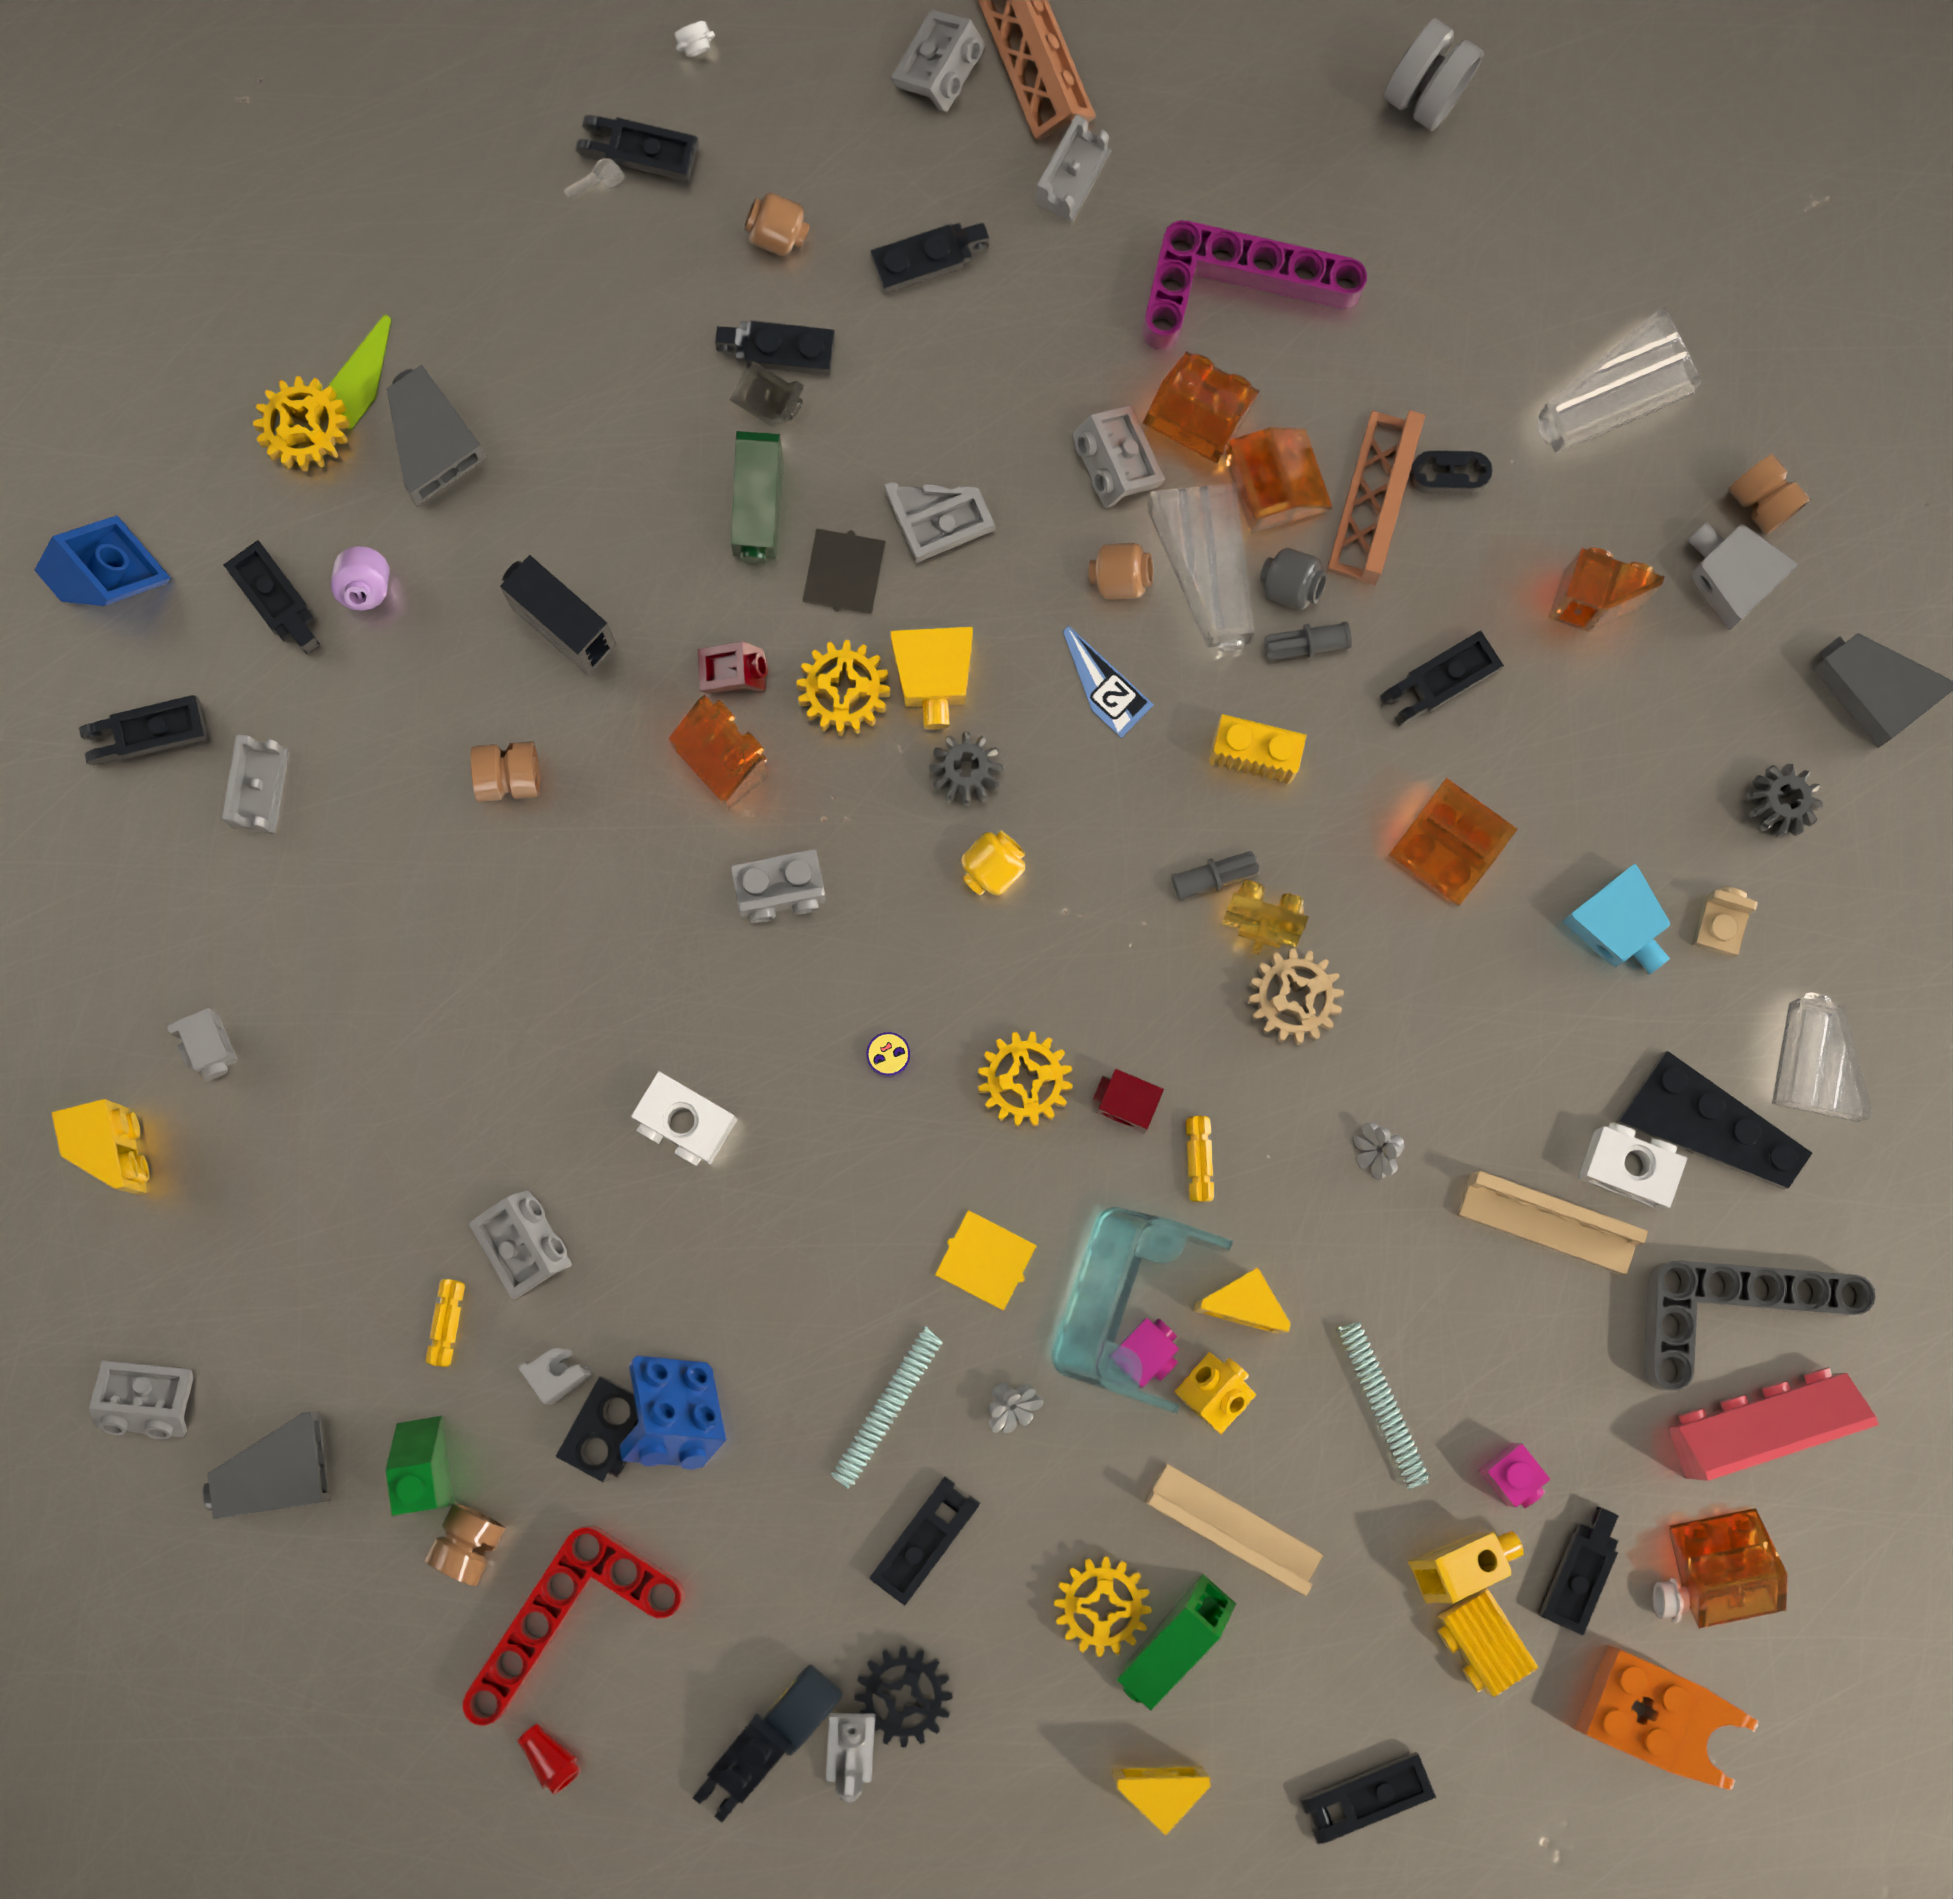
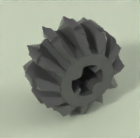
[929,732,1003,806]
[1746,764,1824,838]

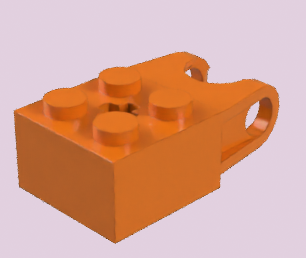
[1574,1645,1758,1790]

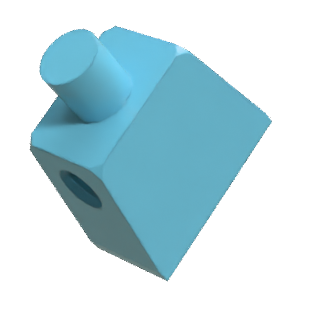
[1562,864,1670,975]

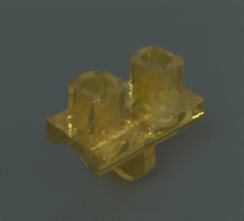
[1222,879,1309,955]

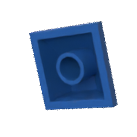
[34,515,171,606]

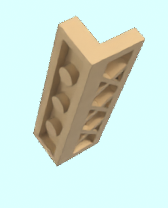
[1456,1170,1649,1275]
[1144,1463,1323,1597]

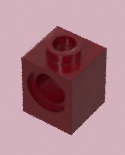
[1092,1068,1164,1133]

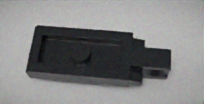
[870,222,989,294]
[715,320,835,375]
[223,540,321,654]
[1539,1506,1619,1636]

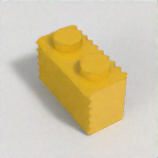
[1209,714,1307,784]
[1437,1588,1538,1697]

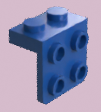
[619,1356,726,1470]

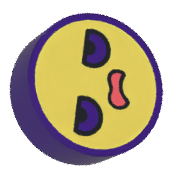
[866,1032,910,1077]

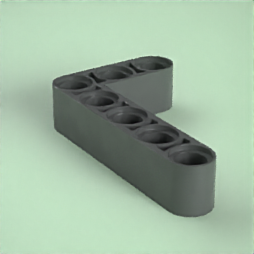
[1644,1260,1876,1391]

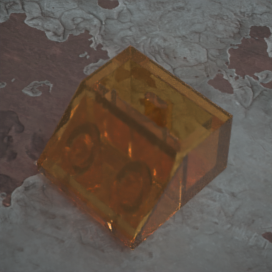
[1143,351,1260,464]
[1224,427,1332,534]
[1548,547,1665,632]
[668,694,768,810]
[1388,777,1518,907]
[1669,1508,1788,1628]

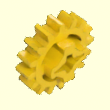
[253,376,350,471]
[796,640,890,736]
[978,1031,1073,1127]
[1053,1556,1152,1657]

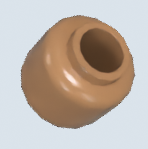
[744,193,809,256]
[1089,543,1154,600]

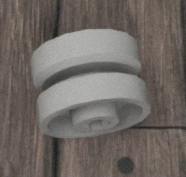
[1383,18,1485,132]

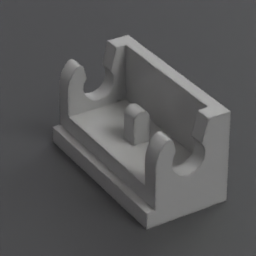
[1035,114,1111,222]
[222,734,290,834]
[518,1348,595,1404]

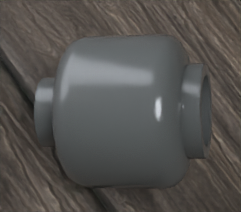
[1260,548,1327,610]

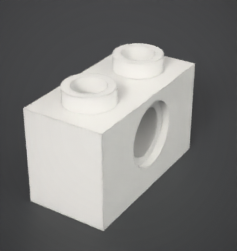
[631,1071,738,1166]
[1577,1123,1688,1210]

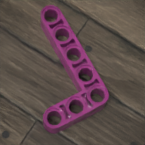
[1143,220,1367,350]

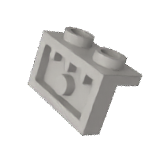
[891,9,985,112]
[1072,405,1165,508]
[731,849,827,923]
[469,1190,572,1299]
[89,1360,194,1440]

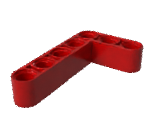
[463,1526,685,1726]

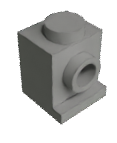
[167,1008,238,1081]

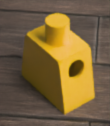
[890,627,973,730]
[1408,1531,1524,1603]

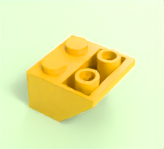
[51,1099,150,1195]

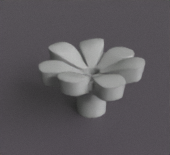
[1354,1122,1404,1180]
[988,1383,1043,1433]

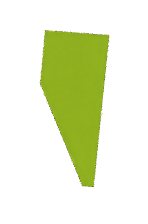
[327,314,392,430]

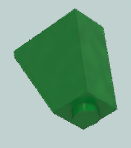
[385,1416,454,1516]
[1117,1574,1236,1711]

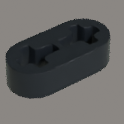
[1409,451,1493,494]

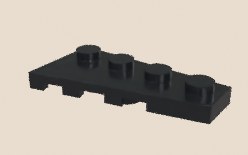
[1615,1051,1812,1190]

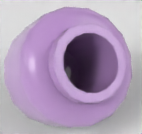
[331,546,389,611]

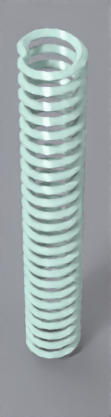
[1336,1322,1430,1489]
[831,1326,943,1489]

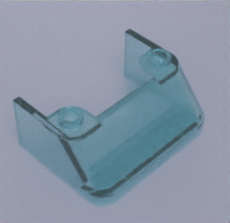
[1051,1207,1233,1413]

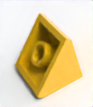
[1193,1268,1291,1334]
[1112,1766,1211,1836]

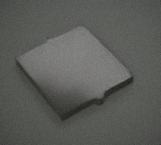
[802,528,886,614]

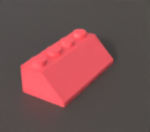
[1668,1367,1879,1481]

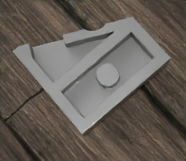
[884,482,995,563]

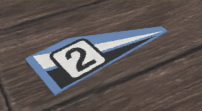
[1063,625,1154,738]

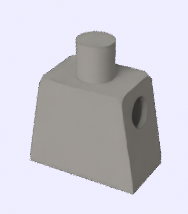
[1688,522,1798,630]

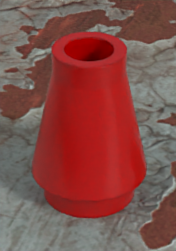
[517,1724,582,1795]

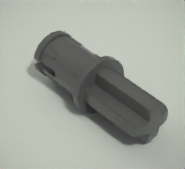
[1264,621,1352,660]
[1171,851,1260,901]

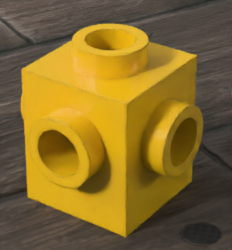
[1174,1352,1256,1434]

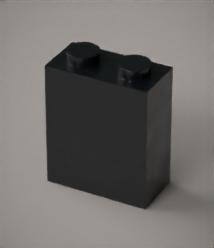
[500,555,616,676]

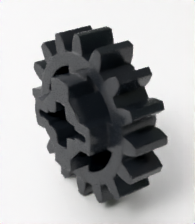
[854,1645,953,1748]

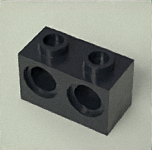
[555,1376,639,1482]

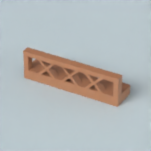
[978,0,1096,141]
[1326,410,1426,585]

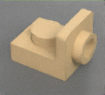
[1692,886,1758,958]

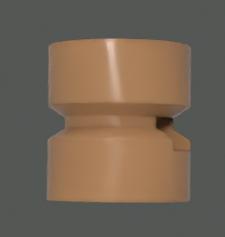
[1728,454,1811,535]
[471,741,540,802]
[424,1502,506,1586]

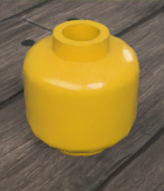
[961,830,1026,896]

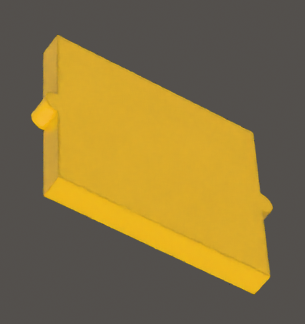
[935,1210,1037,1311]

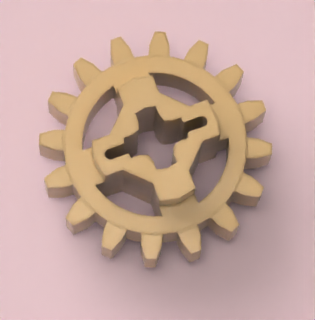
[1247,948,1344,1045]

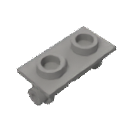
[826,1713,875,1803]

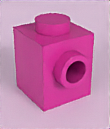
[1108,1318,1179,1388]
[1478,1443,1551,1508]

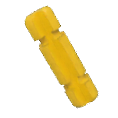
[1186,1116,1214,1202]
[425,1279,465,1367]

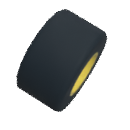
[763,1665,842,1756]

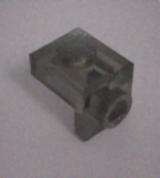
[730,361,804,426]

